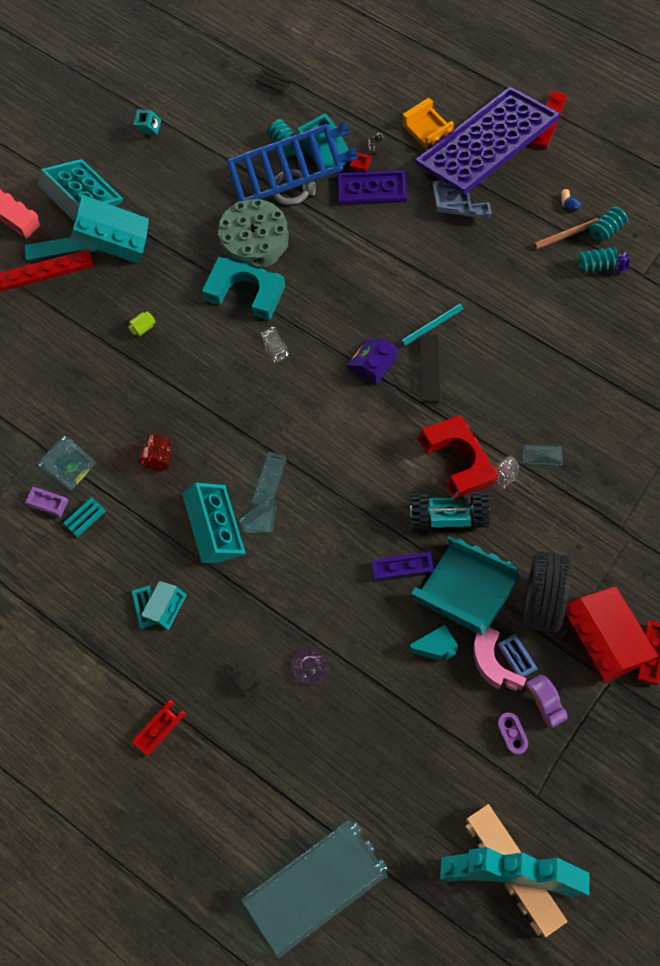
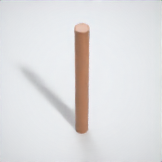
[534,218,598,250]

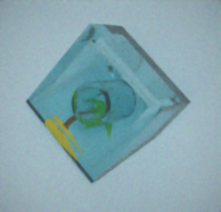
[37,436,96,491]

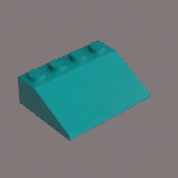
[38,159,123,221]
[69,195,149,263]

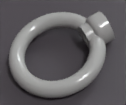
[273,169,316,205]

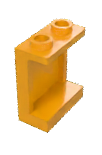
[402,98,454,150]

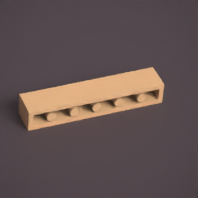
[465,804,568,938]

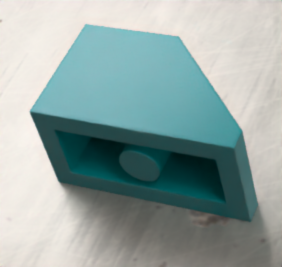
[409,625,458,660]

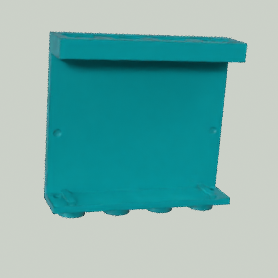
[411,536,520,636]

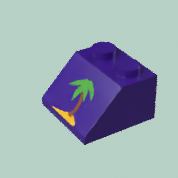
[347,339,398,385]

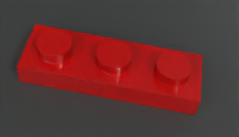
[637,620,660,686]

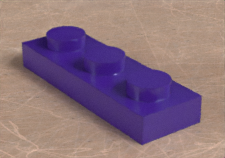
[372,552,434,581]

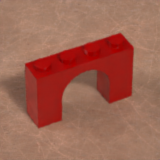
[418,415,499,501]

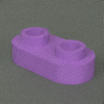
[498,713,528,755]

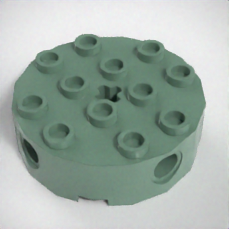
[218,199,289,268]

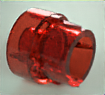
[137,434,172,471]

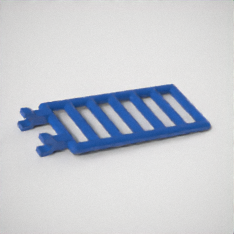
[227,123,358,202]

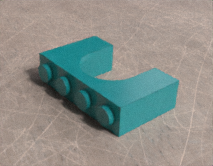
[202,257,285,321]

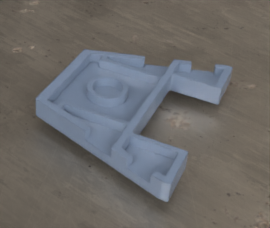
[433,180,492,219]

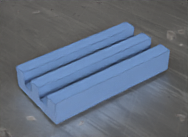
[497,634,538,677]

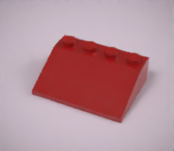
[564,587,659,685]

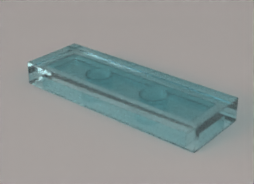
[252,452,287,509]

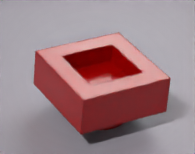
[350,152,371,172]

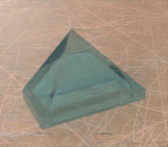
[524,445,563,465]
[240,497,277,533]

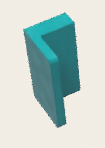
[142,581,187,630]

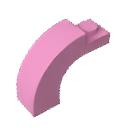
[473,628,527,691]

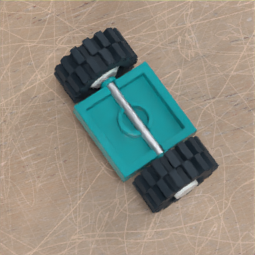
[410,492,490,529]

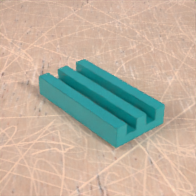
[64,497,106,538]
[131,585,158,629]

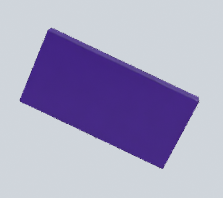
[337,170,407,205]

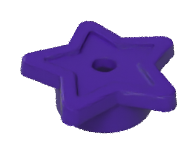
[615,252,630,275]

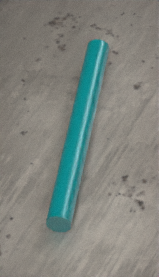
[401,304,463,346]

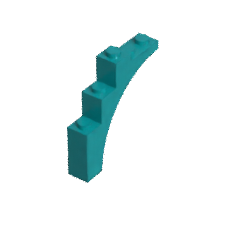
[440,847,589,898]

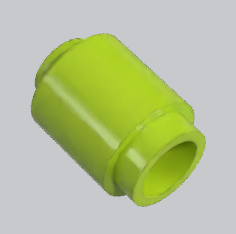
[128,311,156,337]

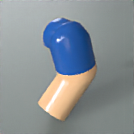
[561,189,581,211]

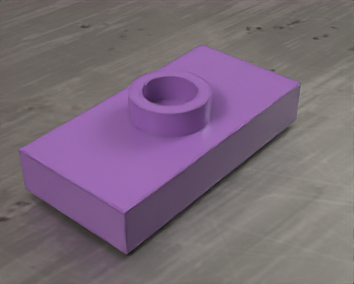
[25,487,69,517]

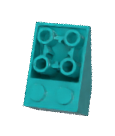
[297,113,351,169]

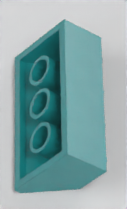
[182,483,246,563]

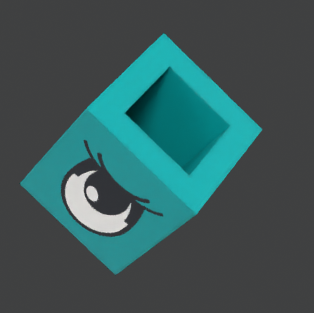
[133,109,161,135]

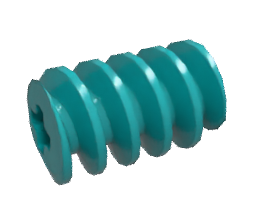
[266,119,300,156]
[589,207,628,243]
[577,247,618,274]

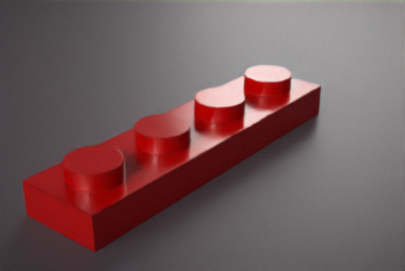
[531,91,568,150]

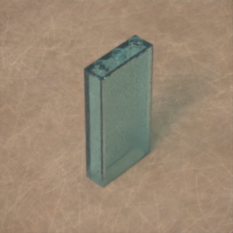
[241,820,389,958]

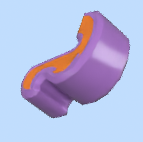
[525,675,568,728]

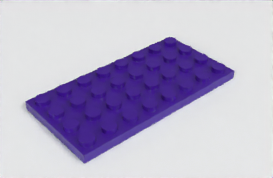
[416,87,560,195]

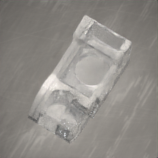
[260,327,289,363]
[496,455,519,488]

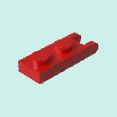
[132,700,186,757]

